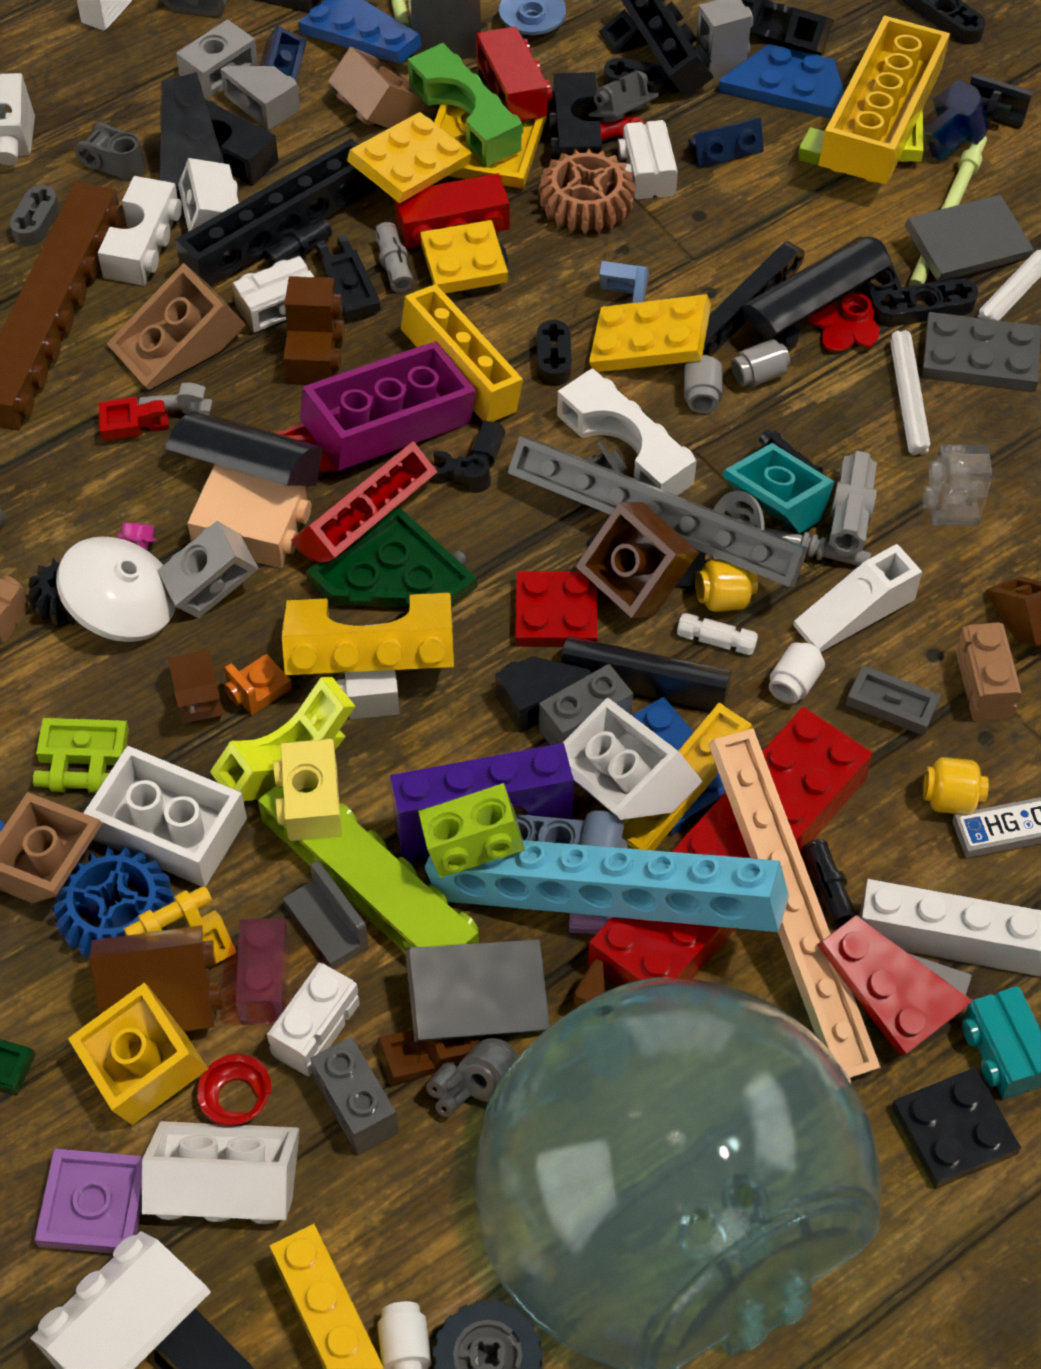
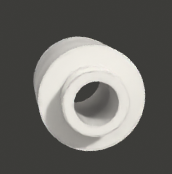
[769,643,825,704]
[377,1301,432,1369]

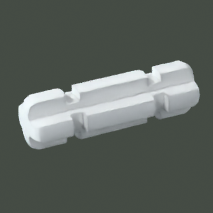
[677,613,758,655]

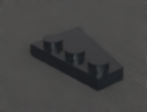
[159,72,224,192]

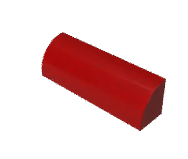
[291,441,438,562]

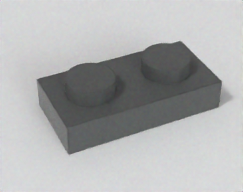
[846,665,941,736]

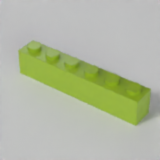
[258,786,479,953]

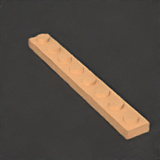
[708,729,881,1084]

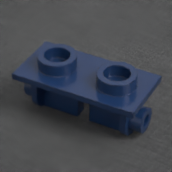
[688,117,764,168]

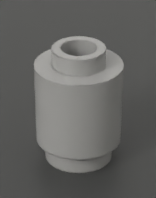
[731,339,790,387]
[684,355,722,413]

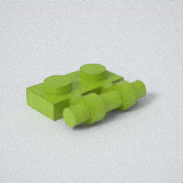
[33,718,129,794]

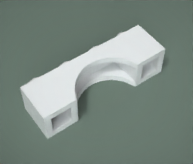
[557,368,696,496]

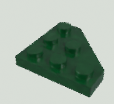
[306,506,478,608]

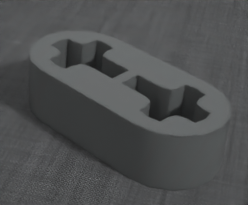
[9,185,60,246]

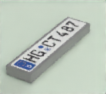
[952,797,1041,858]

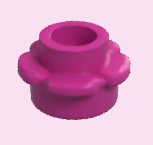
[117,522,157,549]

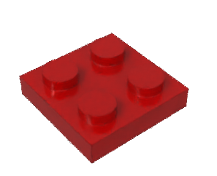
[515,571,598,647]

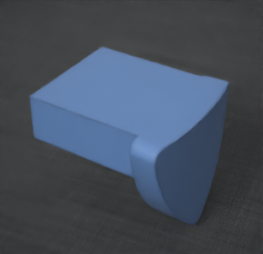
[599,261,649,303]

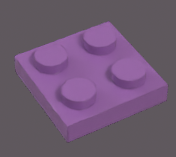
[35,1149,143,1253]

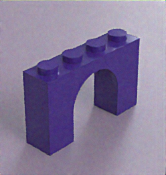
[390,743,574,863]

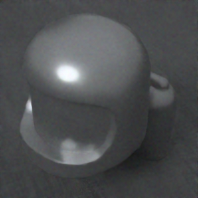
[426,1038,519,1117]

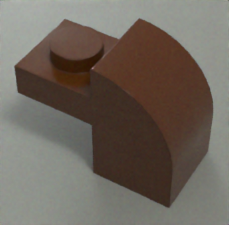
[168,650,223,724]

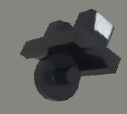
[962,73,1034,128]

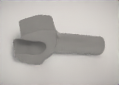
[139,383,212,415]

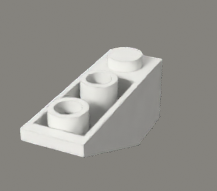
[793,544,922,652]

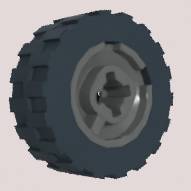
[433,1300,543,1369]

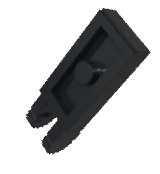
[316,235,381,320]

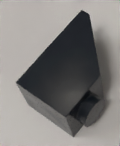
[495,656,592,733]

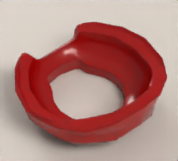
[197,1054,272,1126]

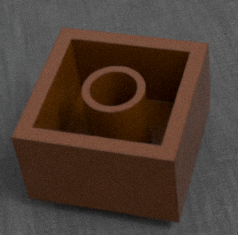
[575,502,699,618]

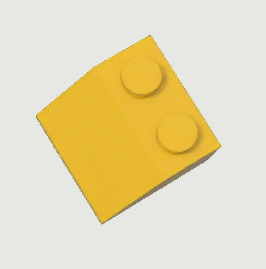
[68,983,208,1125]

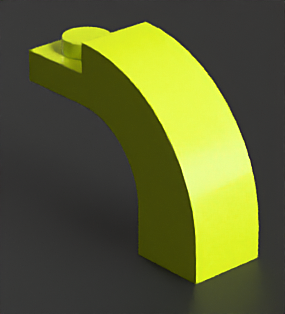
[210,677,356,801]

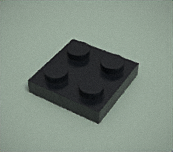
[891,1067,1021,1189]

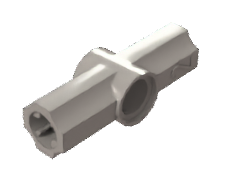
[829,451,877,556]

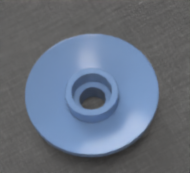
[499,0,566,35]

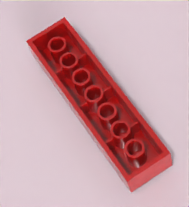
[588,706,873,1018]

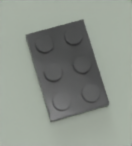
[921,312,1041,392]

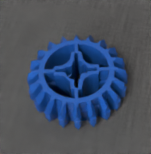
[53,846,175,959]

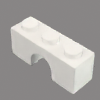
[98,176,182,286]

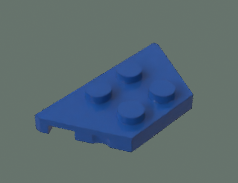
[718,44,844,118]

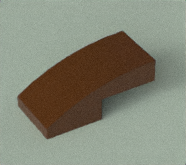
[376,1030,479,1086]

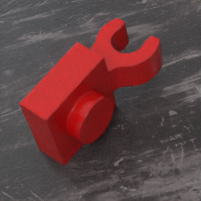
[98,396,169,441]

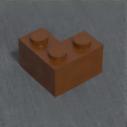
[283,276,345,385]

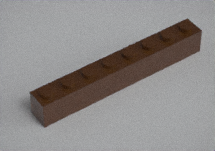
[0,182,123,431]

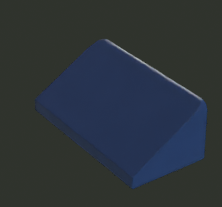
[259,25,307,81]

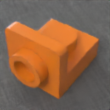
[224,654,292,715]

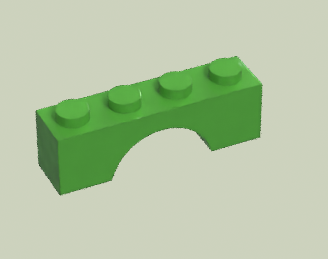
[408,43,523,167]

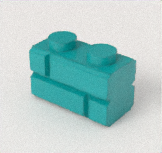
[961,986,1041,1100]

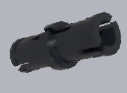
[262,216,332,268]
[801,839,859,929]

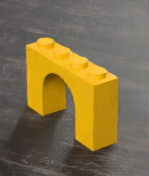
[282,593,454,675]

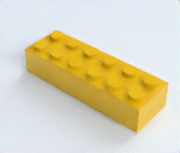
[818,16,950,185]

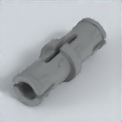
[374,222,414,292]

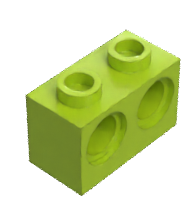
[418,783,525,878]

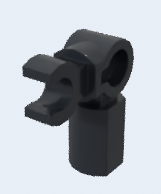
[429,420,506,493]

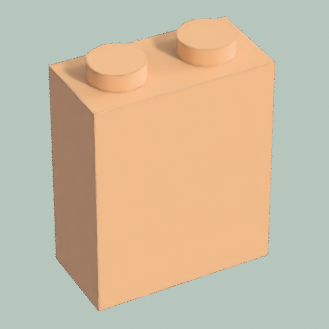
[187,464,312,568]

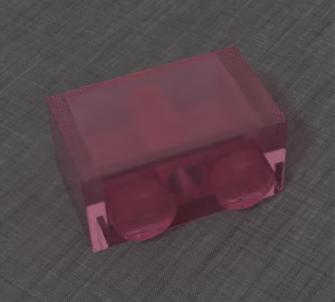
[235,918,290,1025]

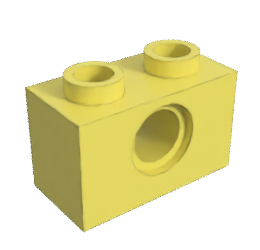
[274,739,342,841]

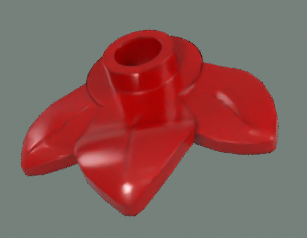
[806,293,880,352]

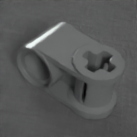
[75,122,146,181]

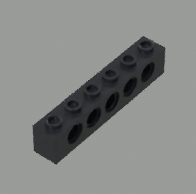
[175,138,376,286]

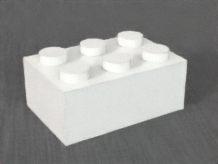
[84,746,247,887]

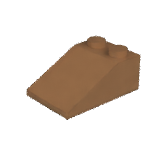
[107,263,246,390]

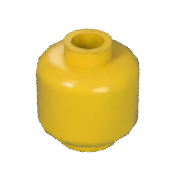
[695,559,758,612]
[923,757,989,815]

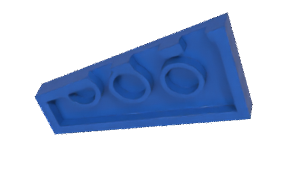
[298,0,422,64]

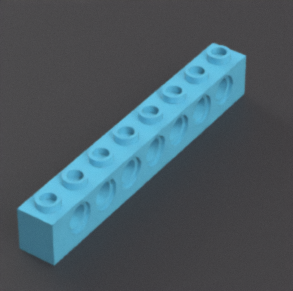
[425,840,789,932]

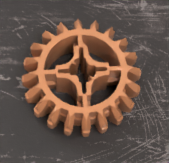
[539,149,635,235]

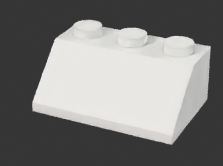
[563,697,703,820]
[142,1121,299,1224]
[30,1231,211,1369]

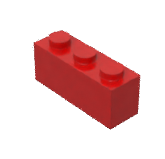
[476,26,552,121]
[394,173,510,249]

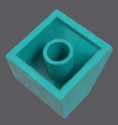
[723,443,834,534]

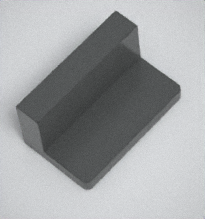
[283,861,369,970]

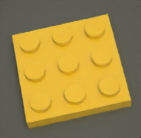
[434,104,547,189]

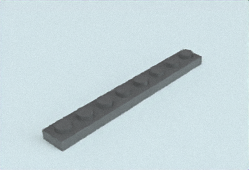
[508,436,808,587]

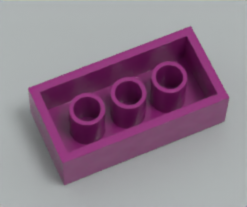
[300,341,476,471]

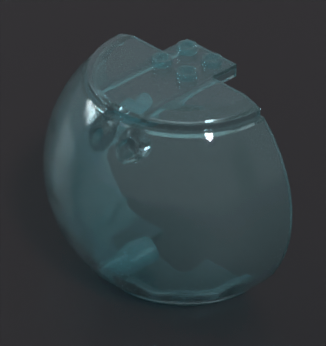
[474,977,882,1369]

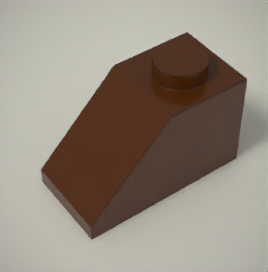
[986,576,1041,648]

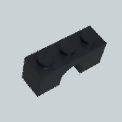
[741,0,834,53]
[547,72,602,160]
[205,99,279,186]

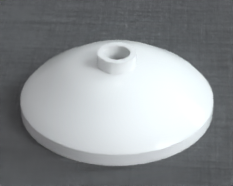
[56,537,176,642]

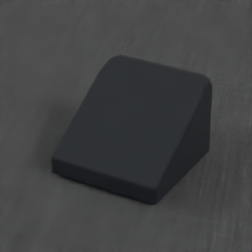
[599,9,647,54]

